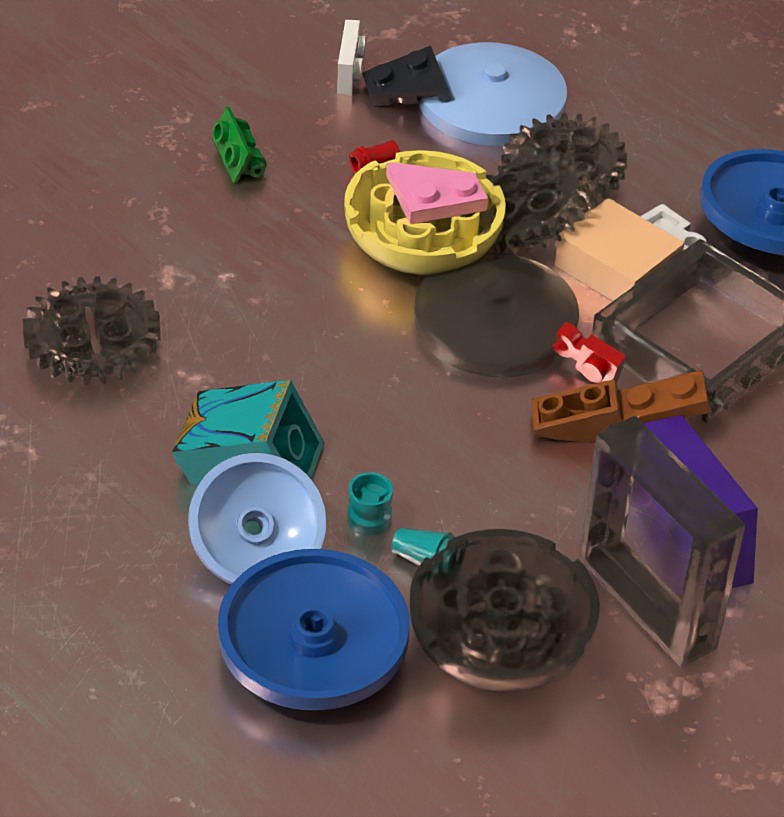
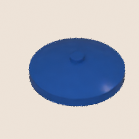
[700,149,784,255]
[218,549,410,710]

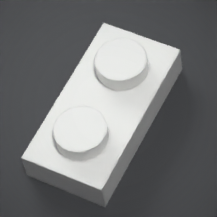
[337,19,366,95]

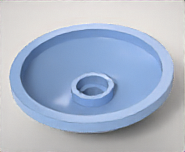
[188,453,326,585]

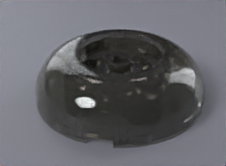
[409,529,600,693]

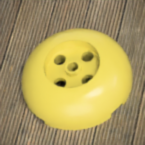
[344,150,506,275]

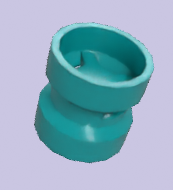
[347,472,393,536]

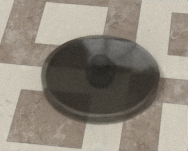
[414,253,579,378]

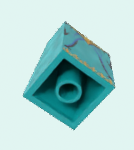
[172,379,325,485]

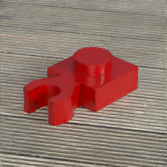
[552,322,626,383]

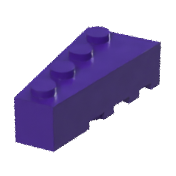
[628,415,758,595]

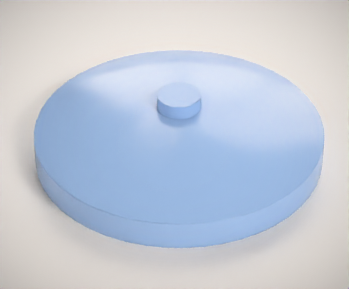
[419,42,567,146]

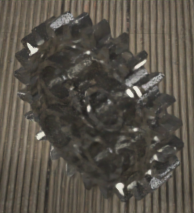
[501,112,627,213]
[478,151,594,256]
[22,276,161,385]

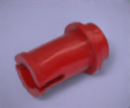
[349,140,400,174]

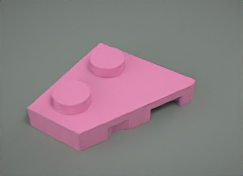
[386,162,488,224]

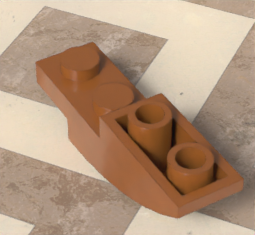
[531,370,711,443]

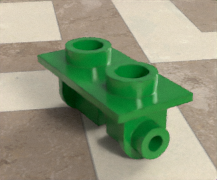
[212,106,267,184]

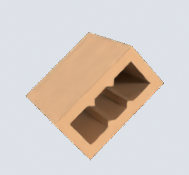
[555,198,685,312]

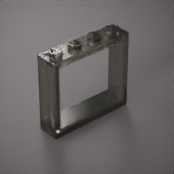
[592,239,784,422]
[578,416,745,668]

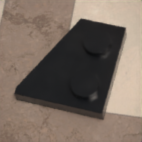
[362,46,452,106]

